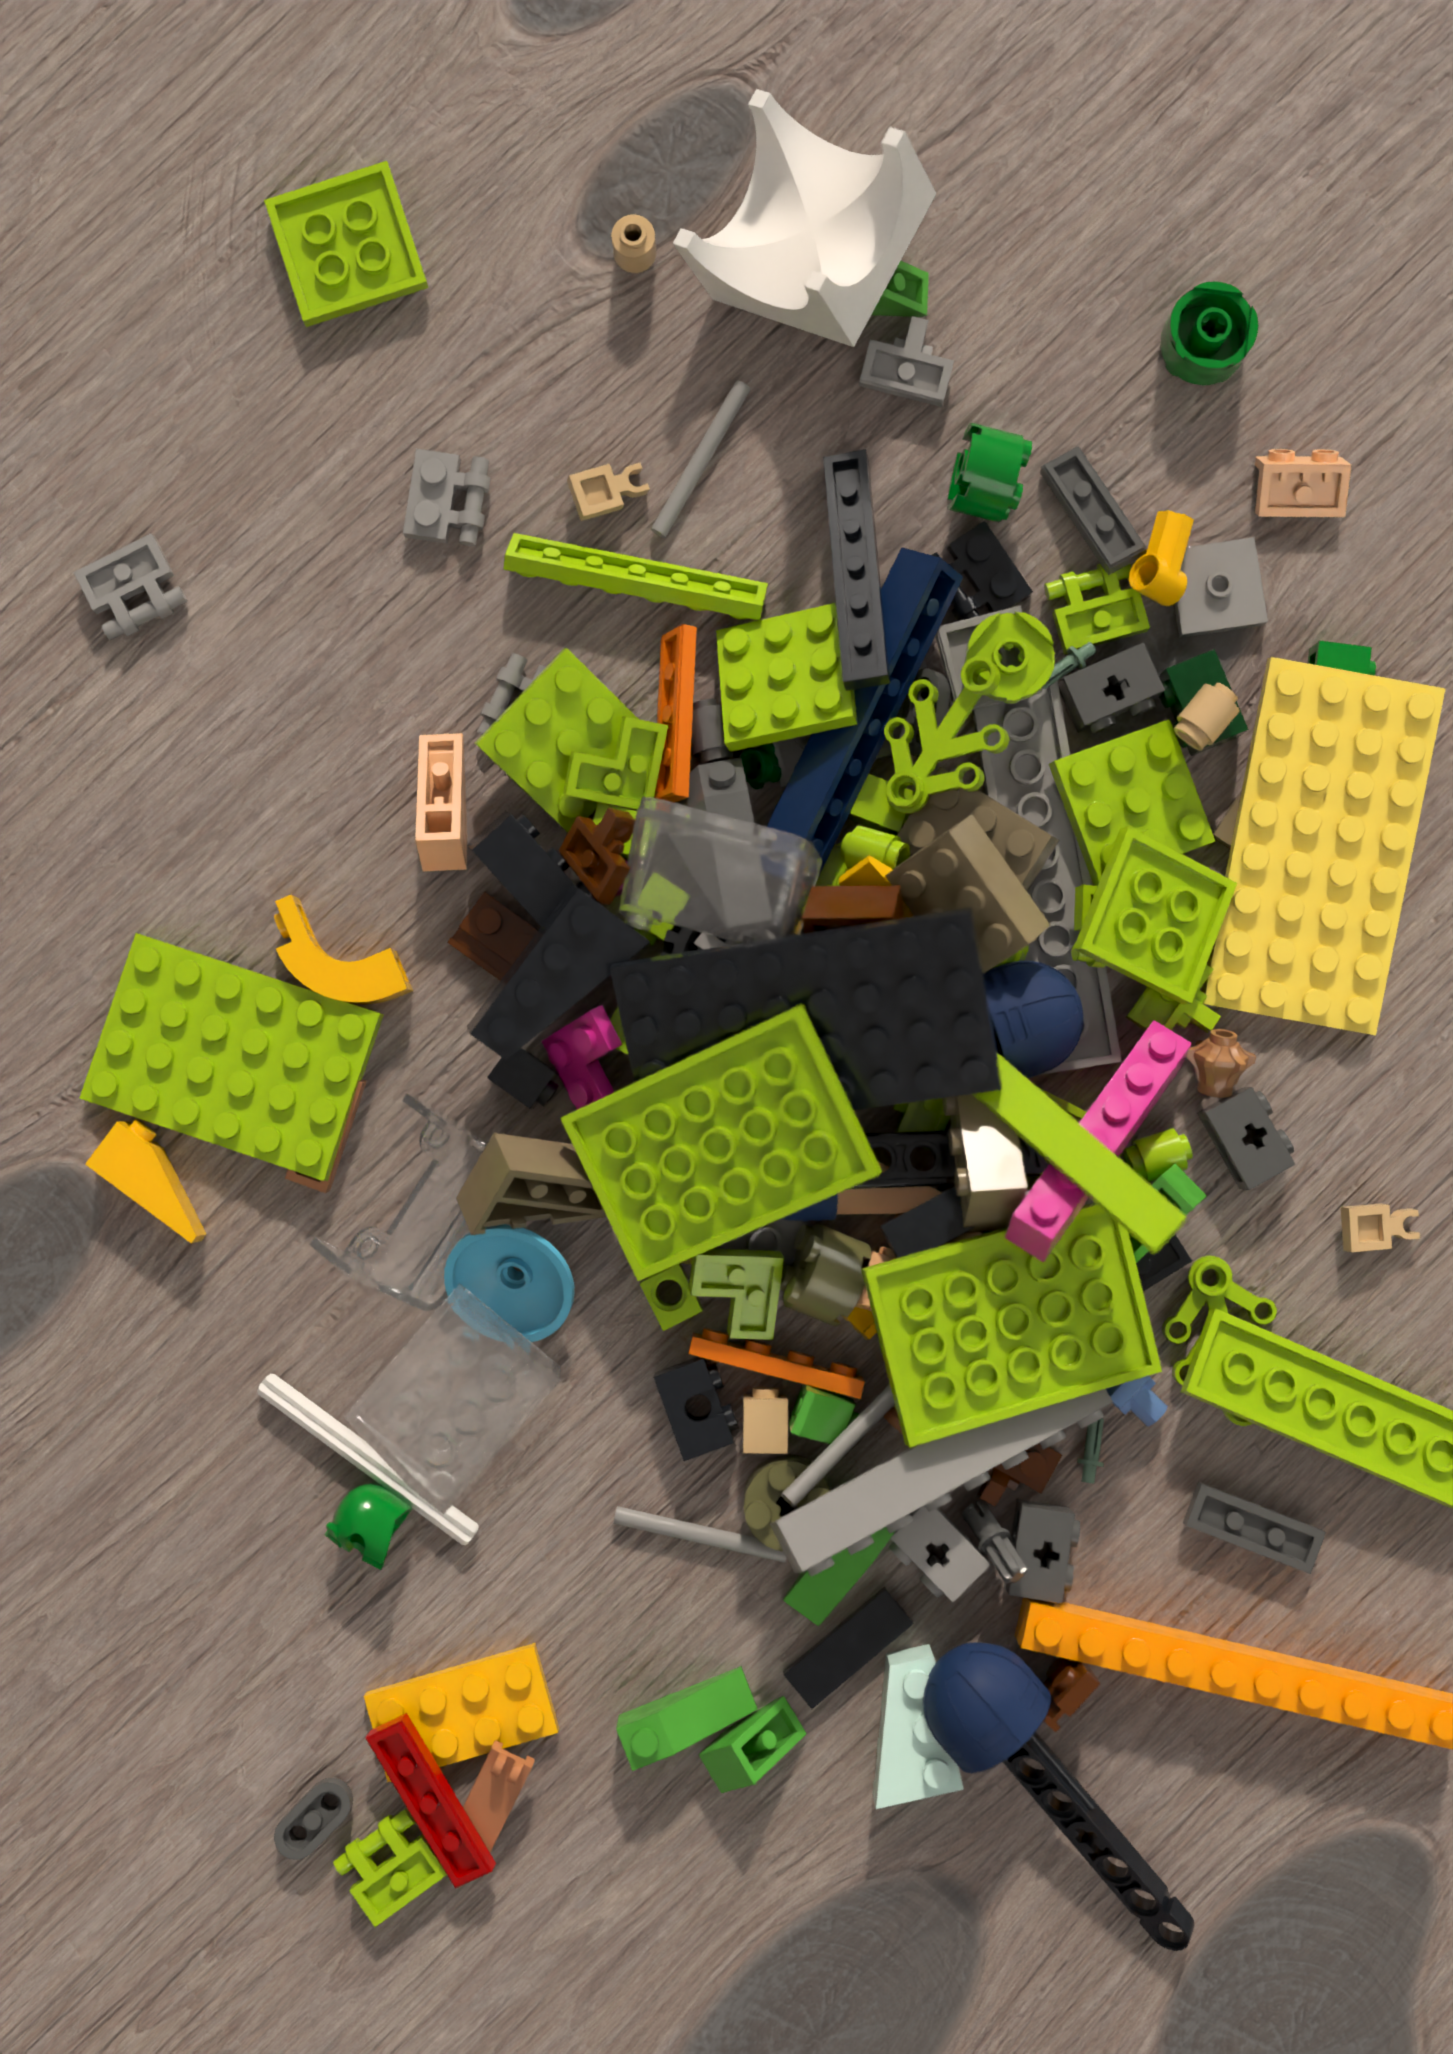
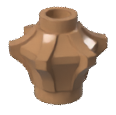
[1186,1029,1256,1098]

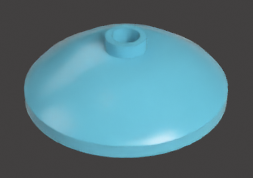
[444,1224,575,1344]

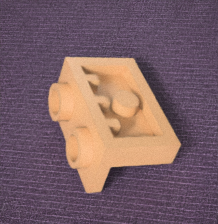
[1255,449,1352,517]

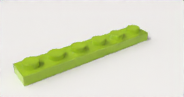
[503,533,768,621]

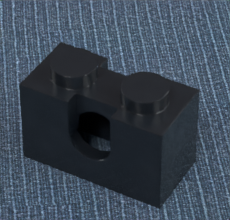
[654,1357,739,1461]

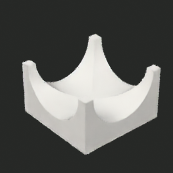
[673,89,936,347]

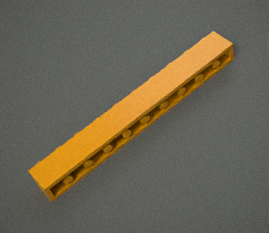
[1014,1597,1453,1750]

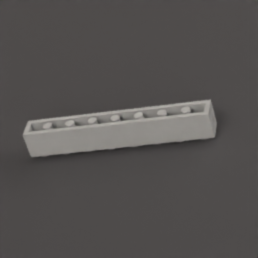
[770,1389,1113,1577]

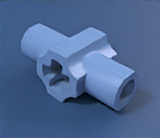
[1106,1376,1168,1426]

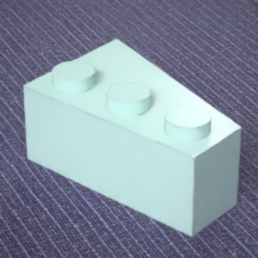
[872,1644,964,1809]

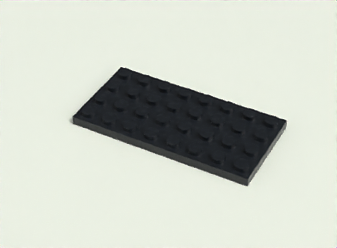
[609,908,1003,1110]

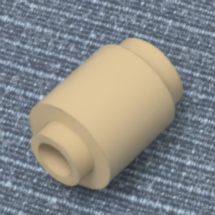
[611,215,656,273]
[1174,683,1239,751]

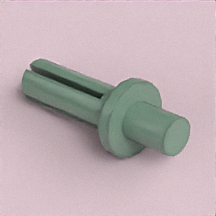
[1043,642,1097,689]
[1077,1418,1104,1484]

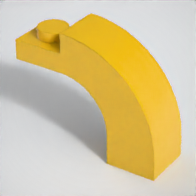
[274,895,413,1005]

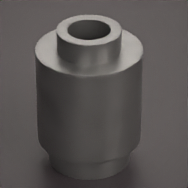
[691,699,734,765]

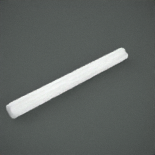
[257,1374,479,1545]

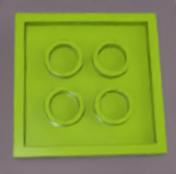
[264,161,429,327]
[716,603,857,752]
[474,648,638,833]
[1048,719,1215,886]
[1073,826,1237,1004]

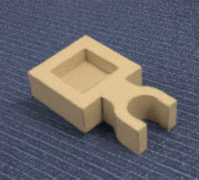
[567,462,650,521]
[1341,1204,1420,1252]

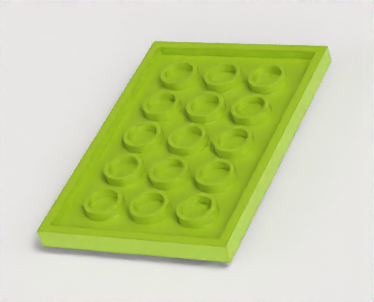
[79,933,384,1181]
[560,1004,882,1281]
[861,1202,1162,1447]

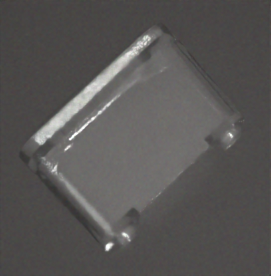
[619,797,823,943]

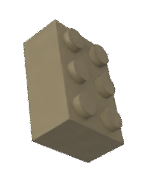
[897,767,1060,891]
[885,814,1050,973]

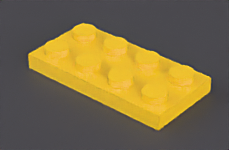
[364,1643,559,1782]

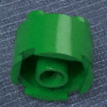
[1160,281,1258,385]
[947,423,1032,523]

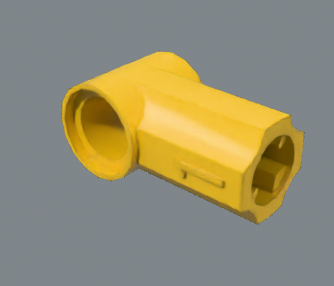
[1129,510,1194,607]

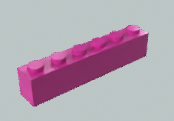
[1005,1020,1192,1262]

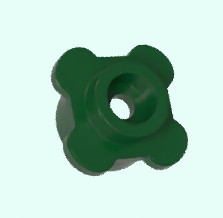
[740,743,782,790]

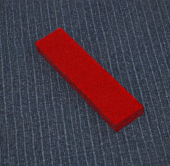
[365,1713,496,1889]

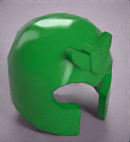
[324,1484,412,1570]

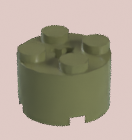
[780,1224,871,1327]
[744,1455,831,1552]

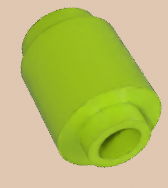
[841,826,910,869]
[1123,1128,1193,1183]

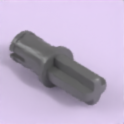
[962,1500,1027,1584]

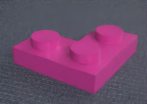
[542,1005,623,1110]

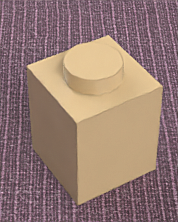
[743,1387,788,1454]

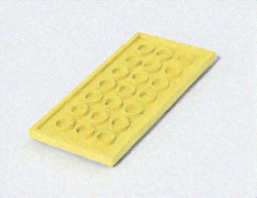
[1202,657,1445,1035]

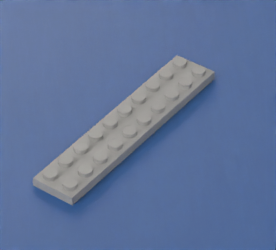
[972,681,1122,1075]

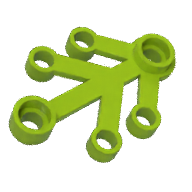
[884,656,1009,814]
[1162,1255,1277,1426]

